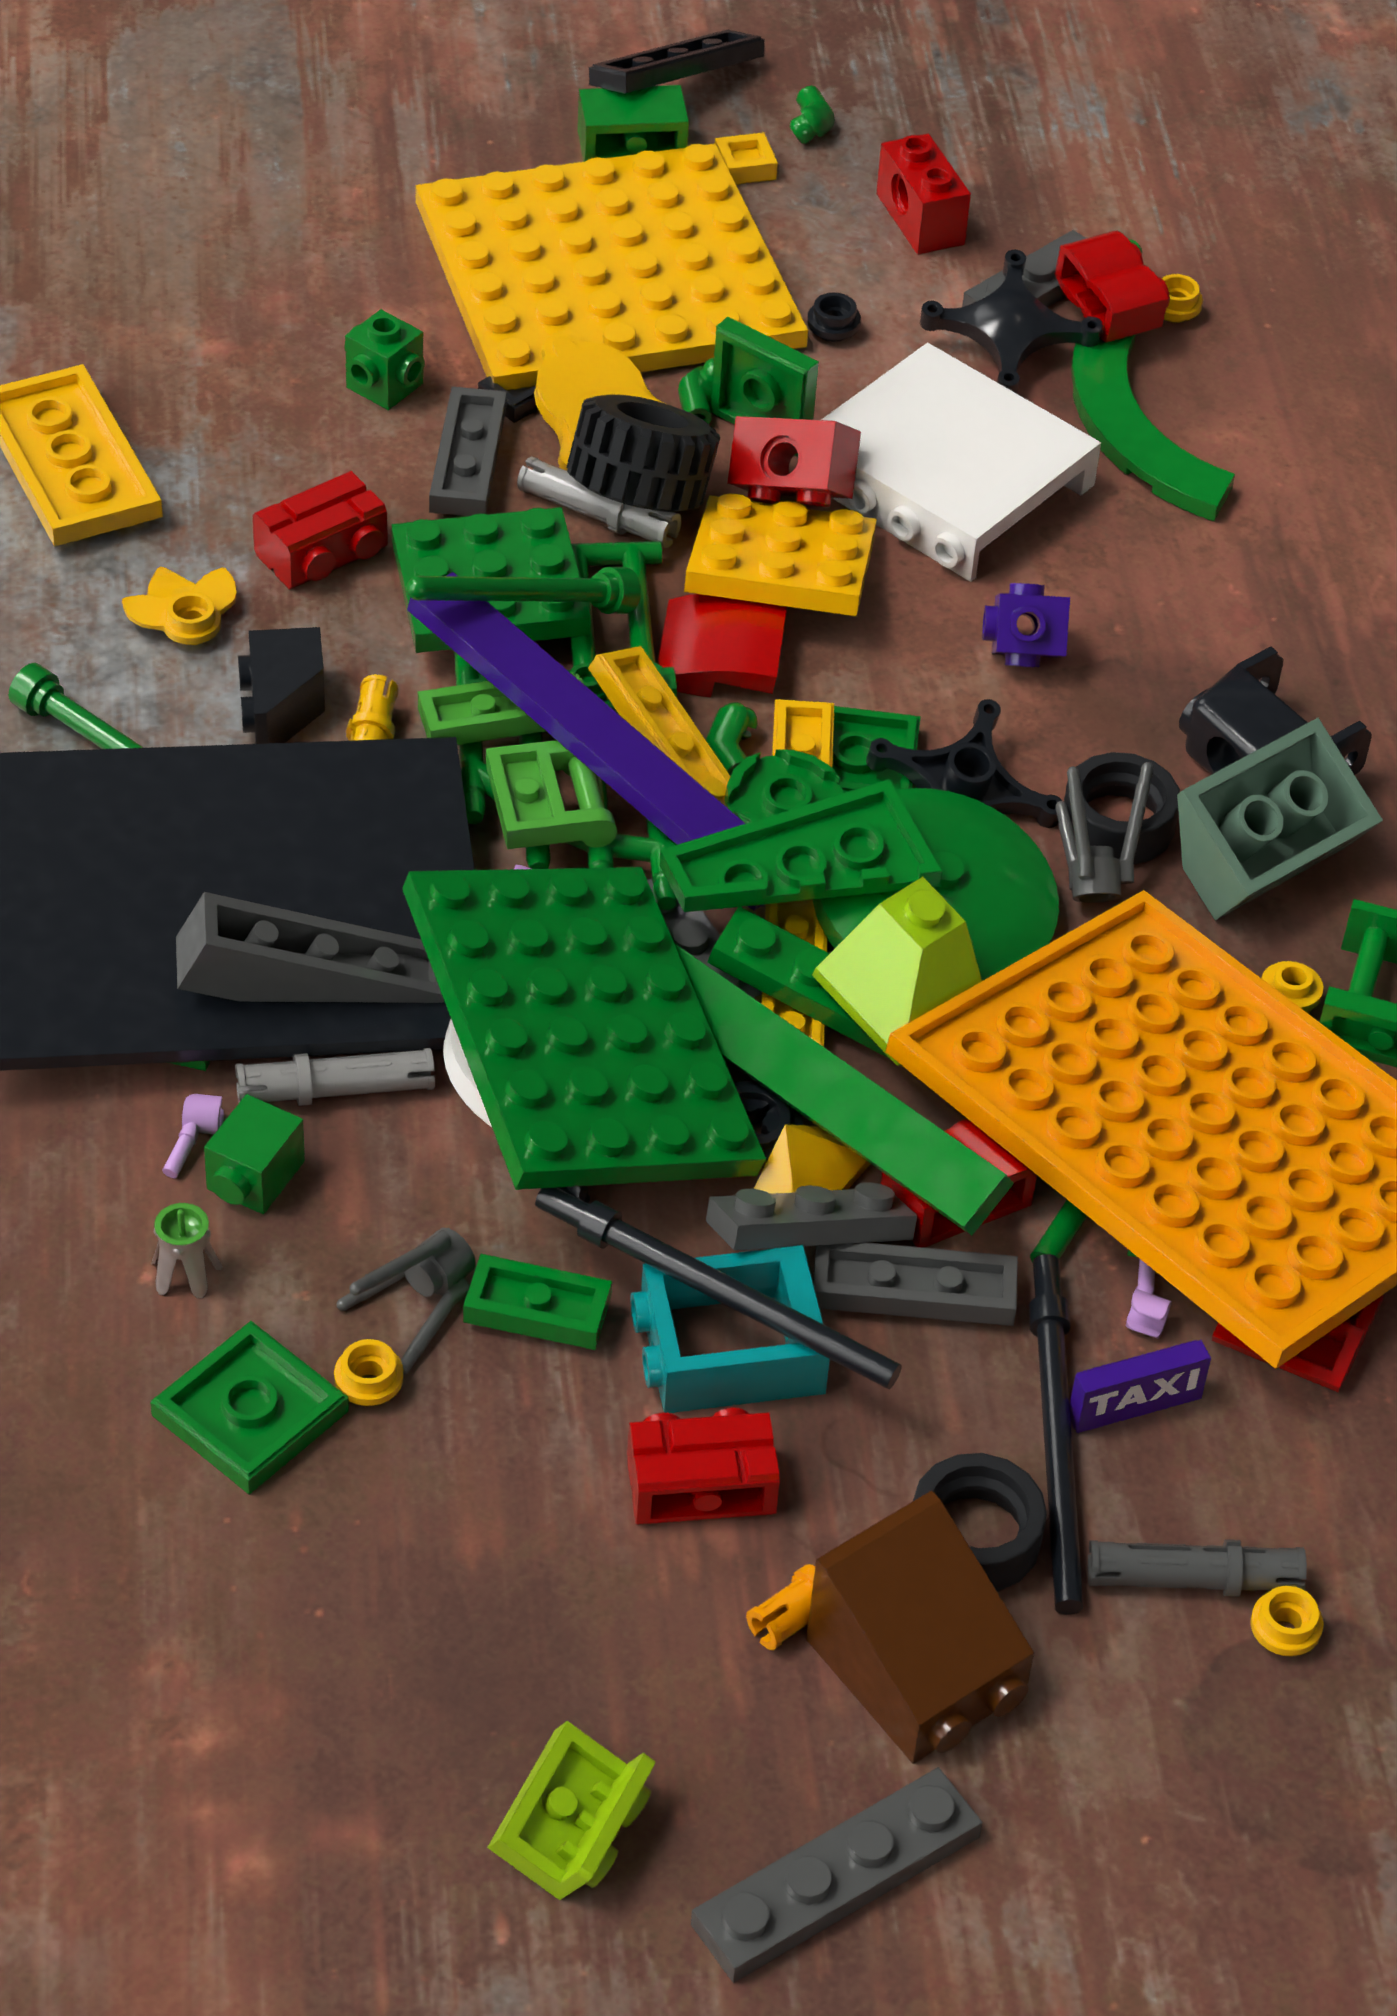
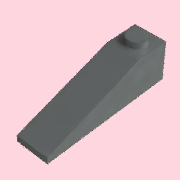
[176,892,444,1003]

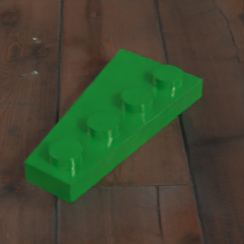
[660,779,943,912]

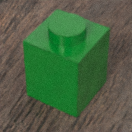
[204,1094,305,1215]

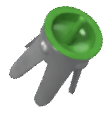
[152,1203,222,1298]

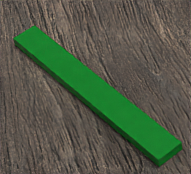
[674,943,1014,1236]

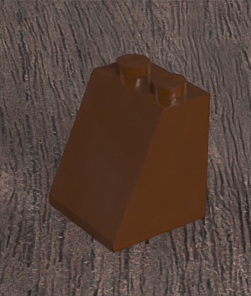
[806,1490,1034,1764]

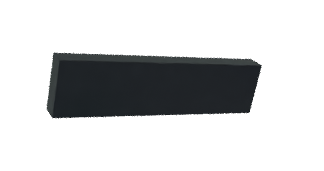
[589,29,765,93]

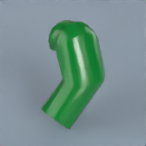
[678,358,714,424]

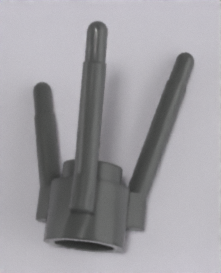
[1055,762,1153,903]
[336,1228,476,1375]

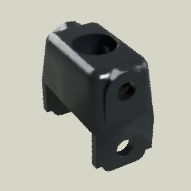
[1179,646,1372,775]

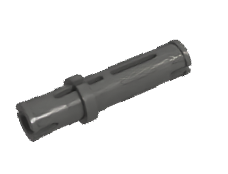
[1088,1539,1307,1597]

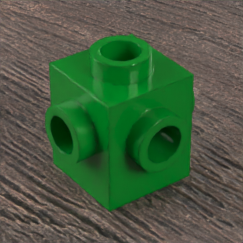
[344,309,425,410]

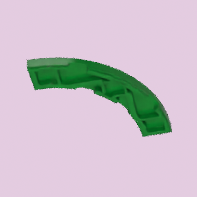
[1071,334,1235,521]

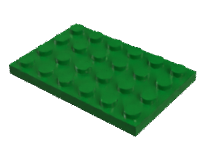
[402,867,766,1190]

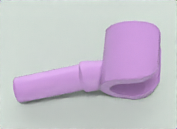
[162,1094,224,1178]
[1126,1259,1171,1339]

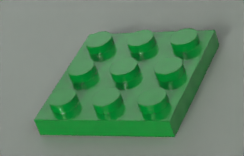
[391,507,591,653]

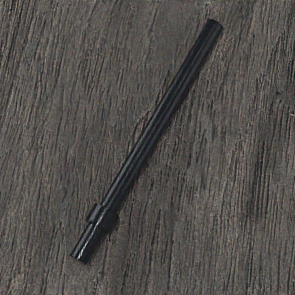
[535,1187,902,1389]
[1029,1254,1083,1615]

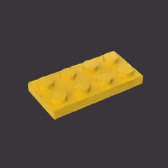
[0,364,163,547]

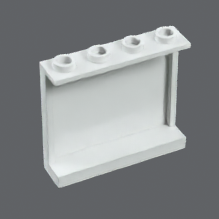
[821,343,1101,582]

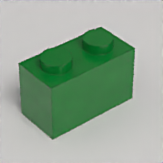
[578,85,689,162]

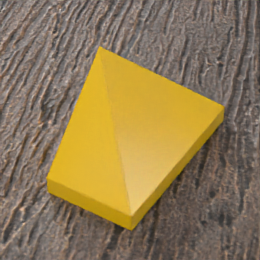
[754,1125,870,1194]

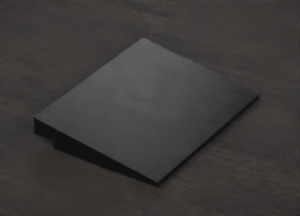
[0,737,474,1071]

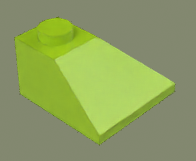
[812,877,982,1066]

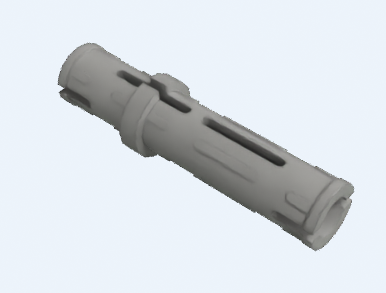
[517,456,681,548]
[235,1048,435,1106]

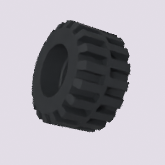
[566,394,720,512]

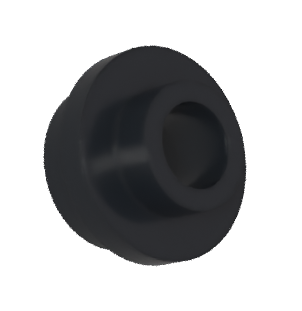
[807,292,861,342]

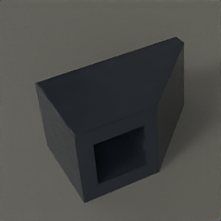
[238,627,325,744]

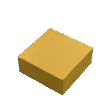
[715,132,778,184]

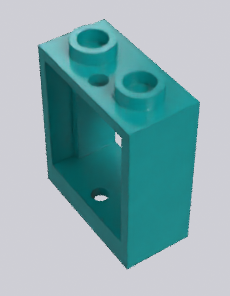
[630,1245,830,1413]

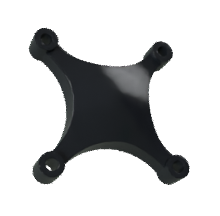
[920,249,1103,394]
[866,699,1063,828]

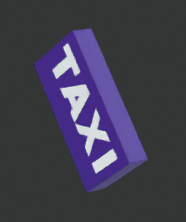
[1069,1340,1211,1433]

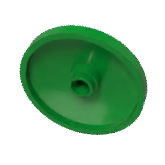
[812,788,1059,981]

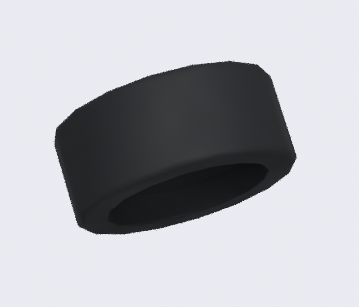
[1064,752,1180,864]
[913,1453,1047,1592]

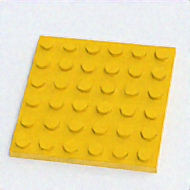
[415,144,808,390]

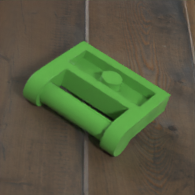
[486,740,618,849]

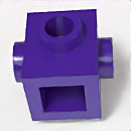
[982,583,1070,667]

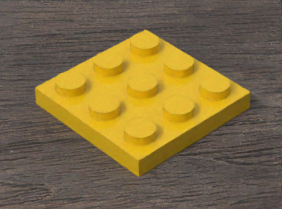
[684,494,877,616]

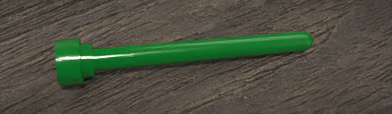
[406,567,641,614]
[8,663,144,749]

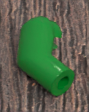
[789,86,835,144]
[705,702,758,776]

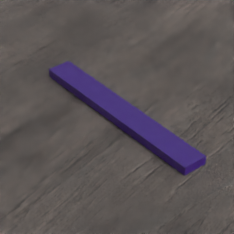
[407,572,764,911]

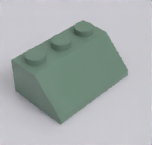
[1177,718,1383,921]

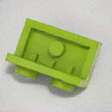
[487,1721,656,1900]

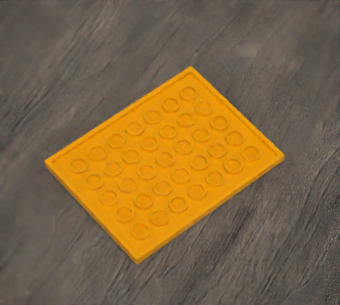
[885,890,1397,1369]

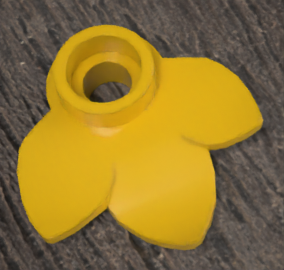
[122,567,237,645]

